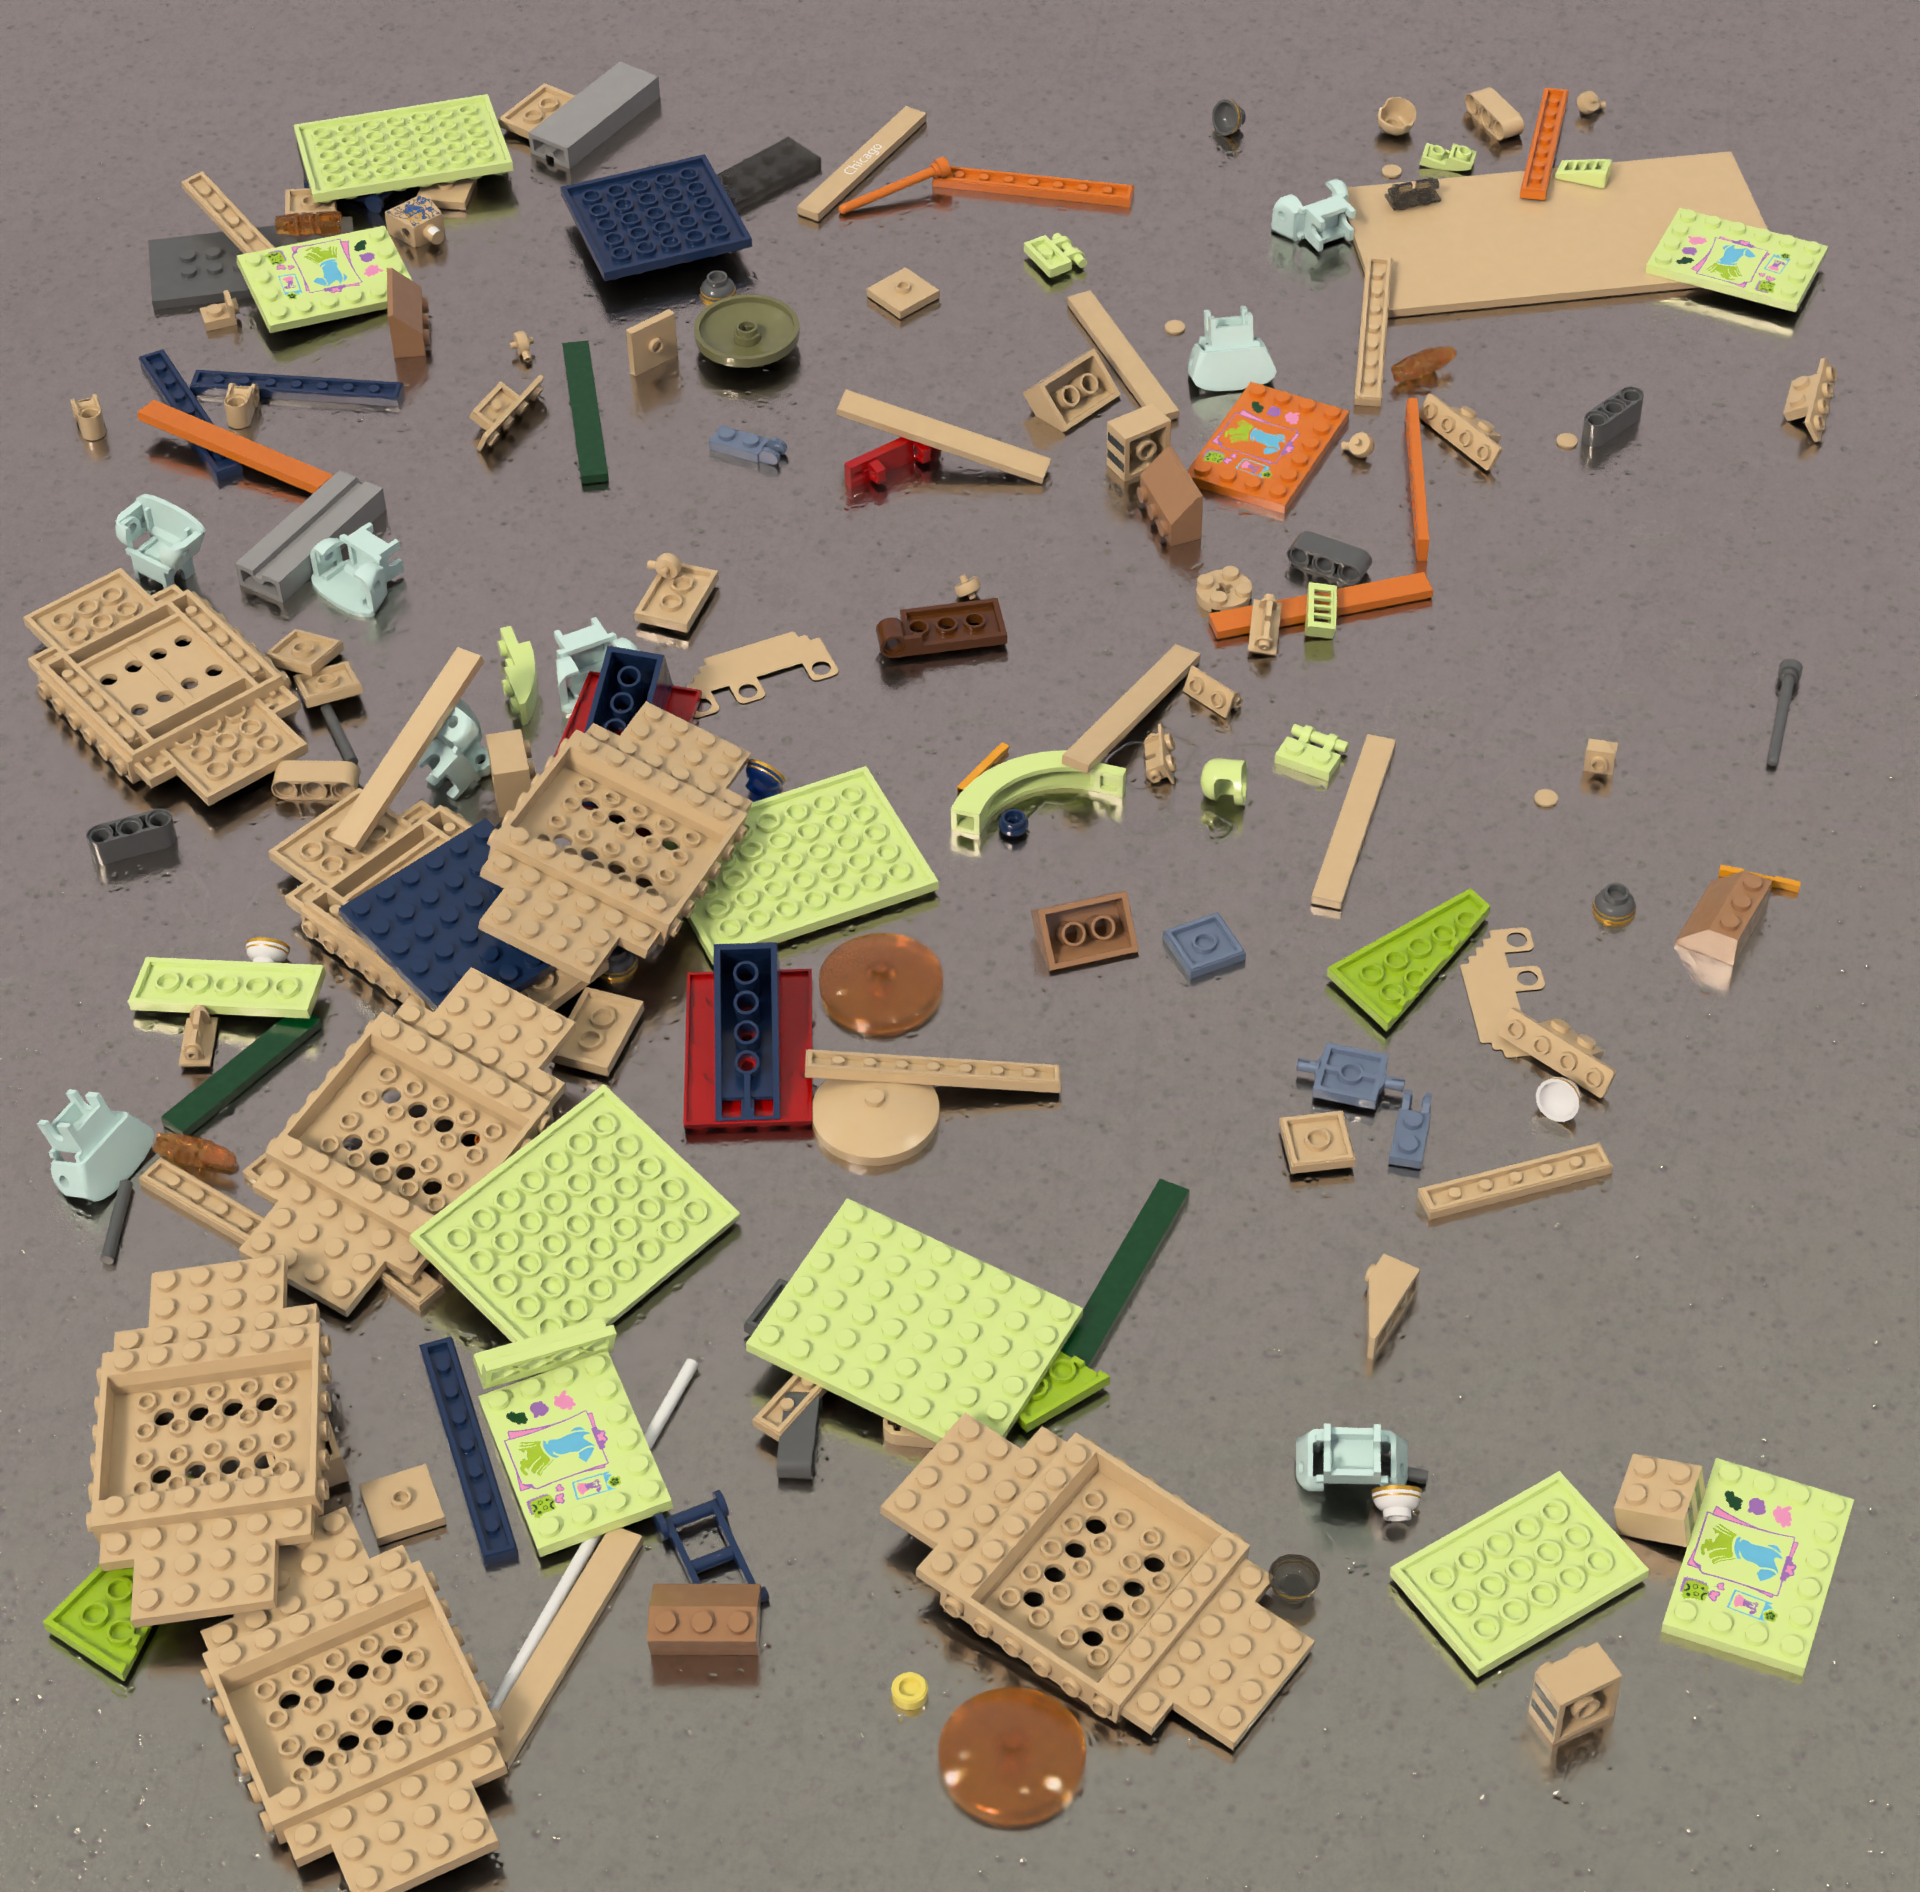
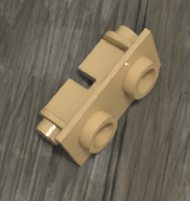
[1248,594,1282,656]
[1183,666,1243,719]
[1144,723,1177,784]
[178,1005,218,1067]

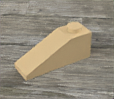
[1365,1254,1420,1360]

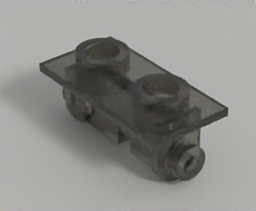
[1385,177,1441,211]

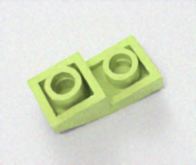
[1419,143,1477,171]

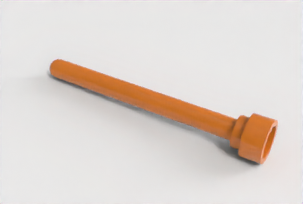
[838,156,951,214]

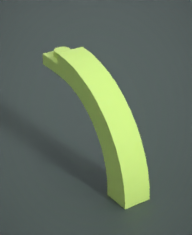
[951,750,1126,836]

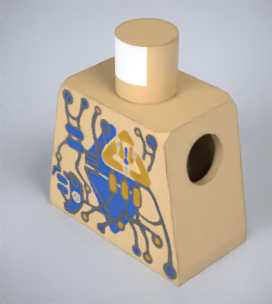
[385,193,445,248]

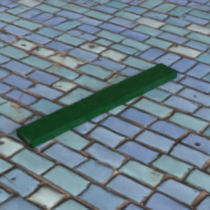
[562,340,609,484]
[1061,1179,1190,1368]

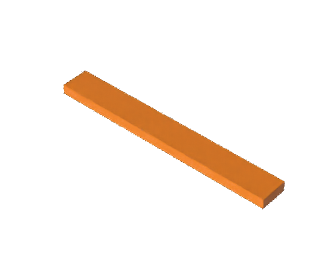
[1520,88,1569,200]
[932,166,1135,208]
[1405,398,1429,561]
[137,399,333,494]
[1208,572,1433,639]

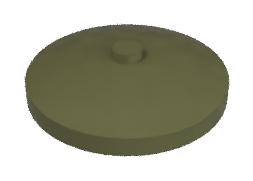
[694,294,800,368]

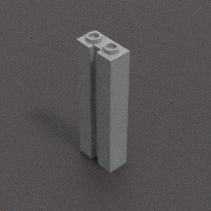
[529,62,660,169]
[235,470,386,603]

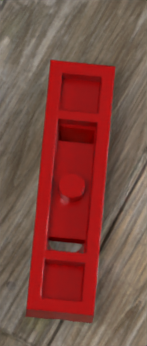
[844,437,939,490]

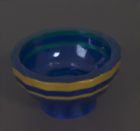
[745,759,786,797]

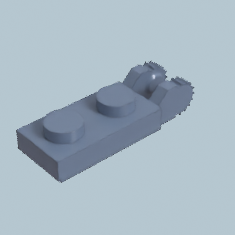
[709,425,788,465]
[1389,1089,1432,1169]

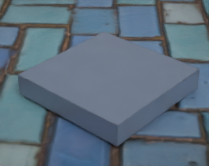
[1163,912,1246,979]

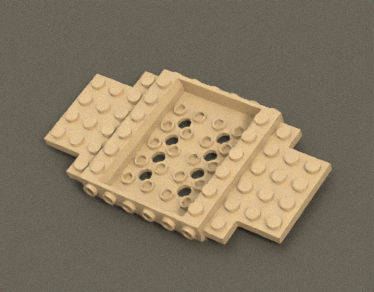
[23,568,309,806]
[478,701,752,984]
[268,788,609,1012]
[238,967,576,1317]
[86,1254,332,1628]
[880,1412,1315,1750]
[200,1506,508,1892]

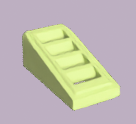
[1555,159,1612,189]
[1304,582,1337,639]

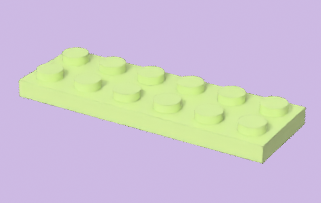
[128,957,326,1019]

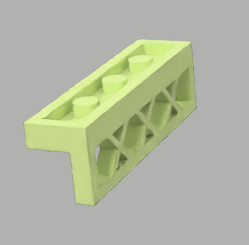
[473,1317,617,1389]

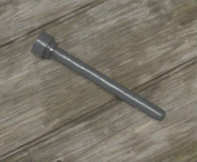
[1767,659,1803,766]

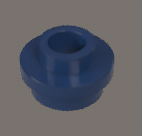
[999,809,1029,836]

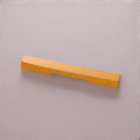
[957,742,1009,792]
[1718,865,1801,893]

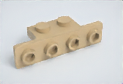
[1783,358,1837,442]
[469,374,545,452]
[1419,394,1503,471]
[1499,1008,1617,1098]

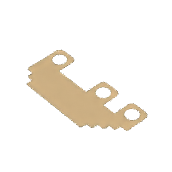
[687,631,838,718]
[1460,927,1545,1058]

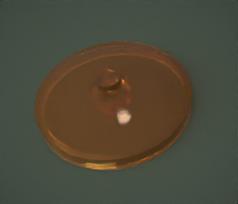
[819,933,944,1033]
[938,1687,1086,1824]

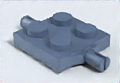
[1296,1042,1406,1110]

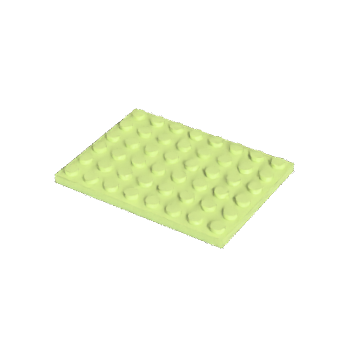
[293,94,514,203]
[662,766,939,965]
[409,1084,740,1373]
[746,1198,1083,1443]

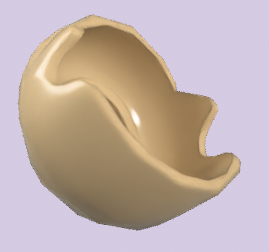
[1377,97,1417,136]

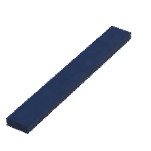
[139,349,243,482]
[190,370,404,407]
[419,1336,519,1566]

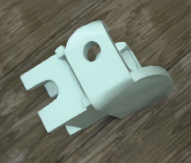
[1271,179,1356,252]
[1188,306,1277,391]
[115,494,206,589]
[310,522,404,618]
[554,617,640,714]
[417,698,491,801]
[37,1089,154,1202]
[1296,1423,1408,1492]

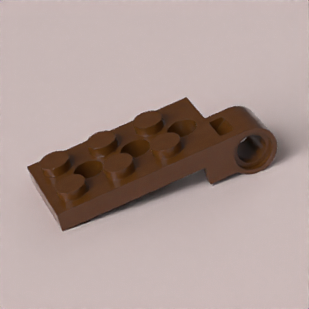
[876,598,1007,658]

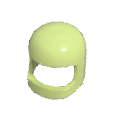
[1200,758,1248,806]

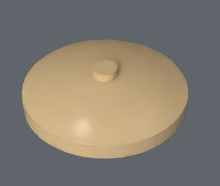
[812,1079,940,1166]

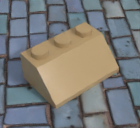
[1022,348,1121,432]

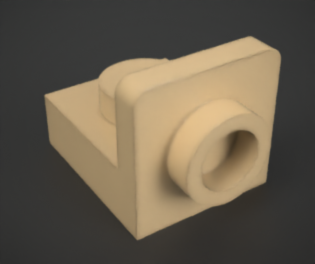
[200,290,240,331]
[1583,738,1618,775]

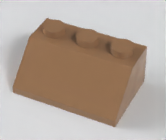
[387,268,430,358]
[1137,446,1203,547]
[1675,871,1773,965]
[1030,891,1139,971]
[647,1584,761,1655]

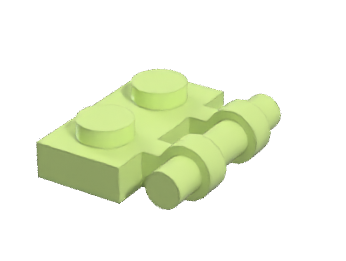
[1024,233,1087,278]
[1274,724,1349,781]

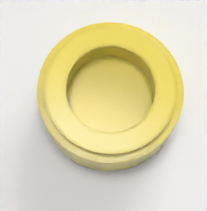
[891,1672,928,1710]

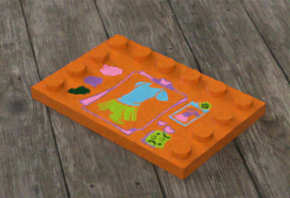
[1187,382,1349,514]

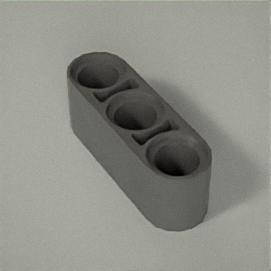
[1582,386,1644,447]
[1286,531,1372,585]
[86,809,177,865]
[776,1392,822,1479]

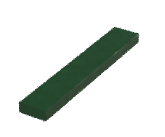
[161,1014,322,1139]

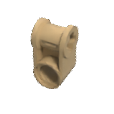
[224,383,259,429]
[70,393,106,441]

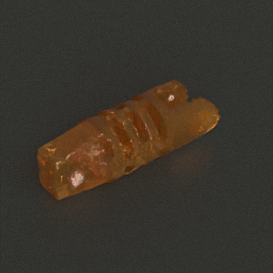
[275,211,342,236]
[1391,346,1457,382]
[153,1133,238,1170]

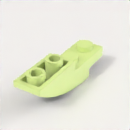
[497,626,538,726]

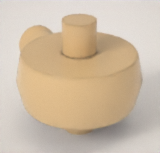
[1577,91,1606,115]
[509,331,534,362]
[1341,432,1375,458]
[647,553,682,579]
[954,574,981,600]

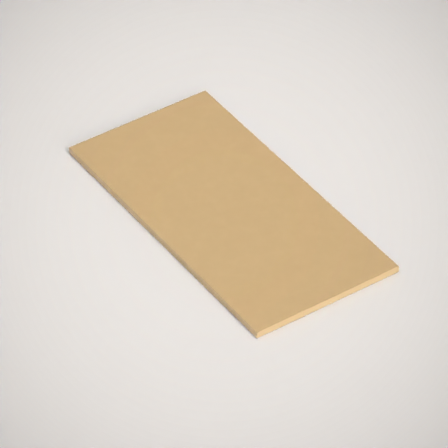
[1347,151,1768,318]

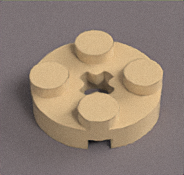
[1196,566,1253,613]

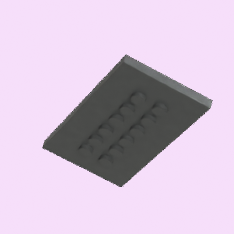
[148,216,354,310]

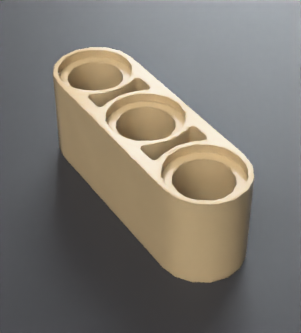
[1465,87,1524,141]
[271,760,361,801]

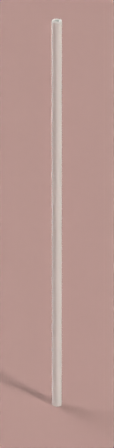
[488,1359,699,1711]

